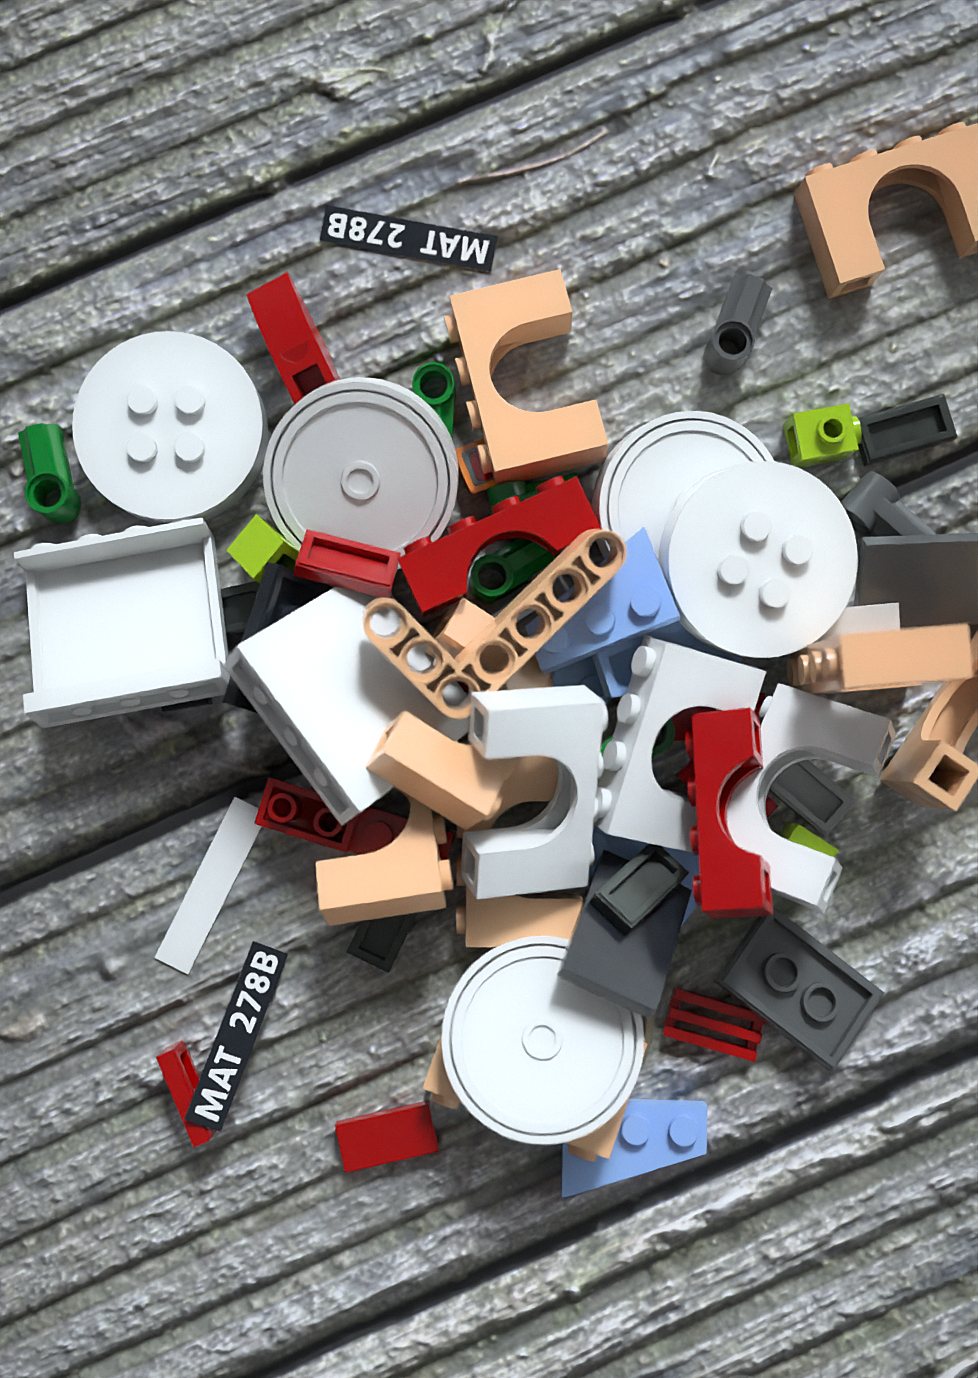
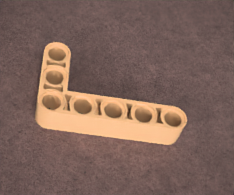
[361,529,627,719]

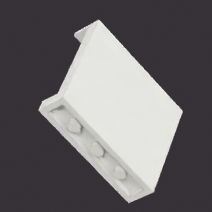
[14,517,230,728]
[223,586,470,826]

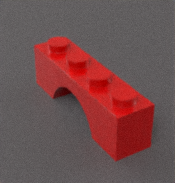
[397,476,601,617]
[685,707,773,919]

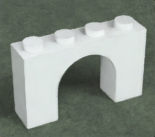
[593,635,766,853]
[727,683,896,913]
[461,685,608,899]

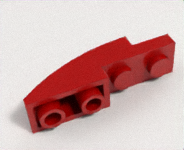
[246,272,341,404]
[254,777,456,861]

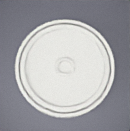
[72,331,268,525]
[263,377,459,569]
[591,411,774,560]
[658,461,858,658]
[442,936,644,1144]

